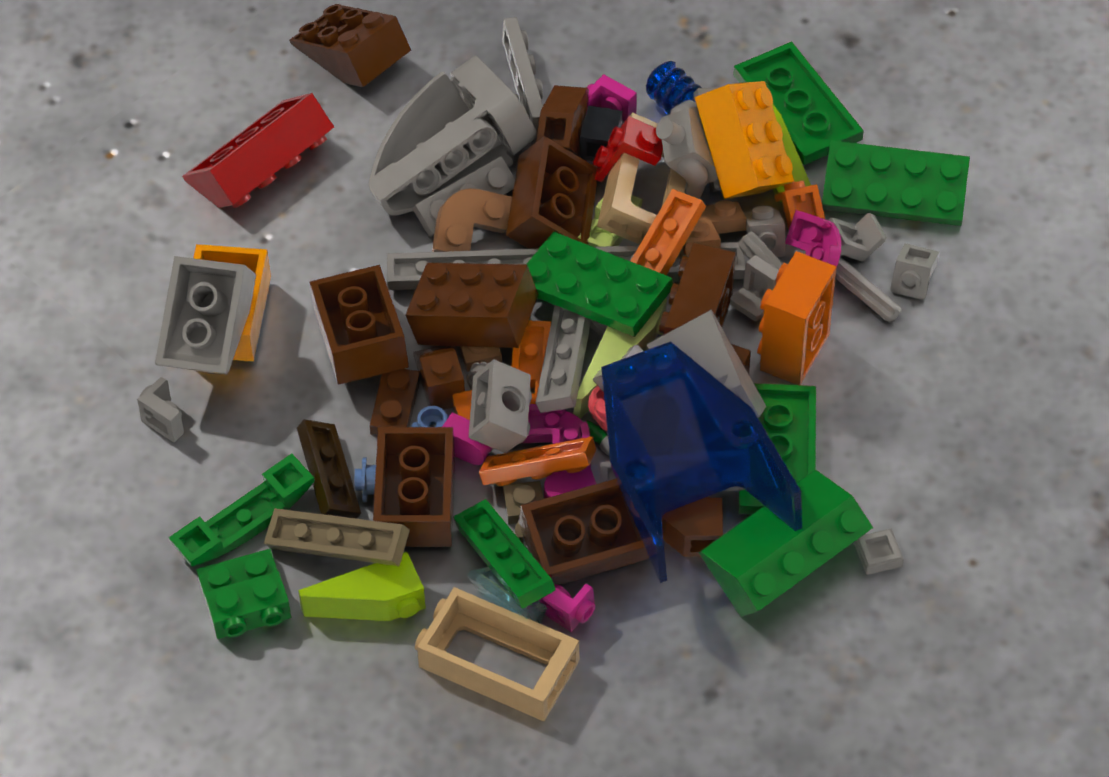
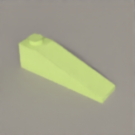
[573,298,667,419]

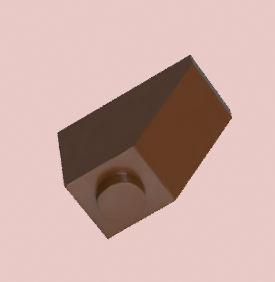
[413,346,465,410]

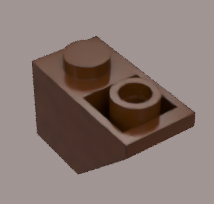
[536,85,589,157]
[645,495,723,557]

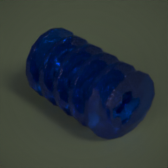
[645,61,702,115]

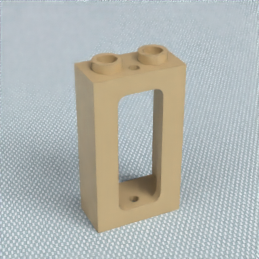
[597,112,686,245]
[415,587,580,721]

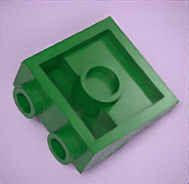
[196,548,292,639]

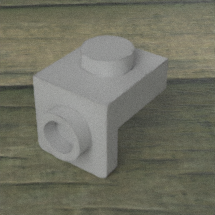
[744,206,786,257]
[829,213,886,262]
[730,255,779,321]

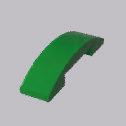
[168,453,315,566]

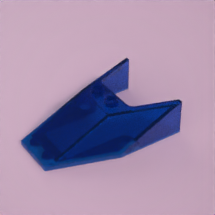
[601,341,802,583]

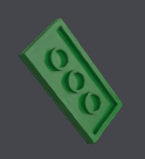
[733,41,864,165]
[822,140,970,226]
[527,231,674,337]
[738,383,816,514]

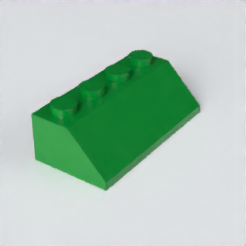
[698,470,873,617]

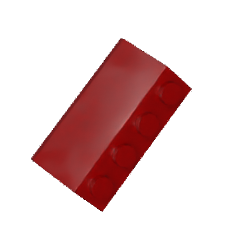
[182,93,334,208]

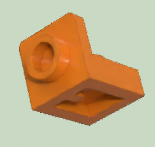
[775,180,825,229]

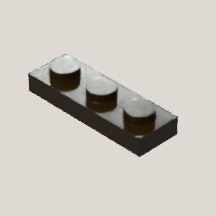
[296,419,361,519]

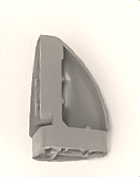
[369,55,537,215]

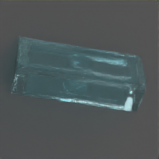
[467,567,548,623]

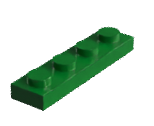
[453,499,556,609]

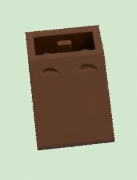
[289,4,411,87]

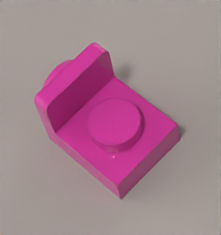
[585,74,637,121]
[534,584,595,632]

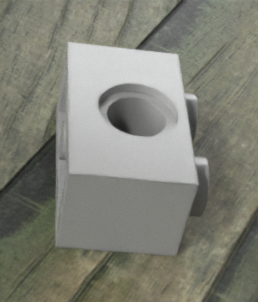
[469,359,532,453]

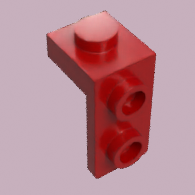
[593,116,663,182]

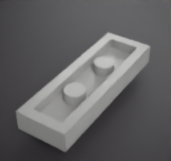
[412,156,515,238]

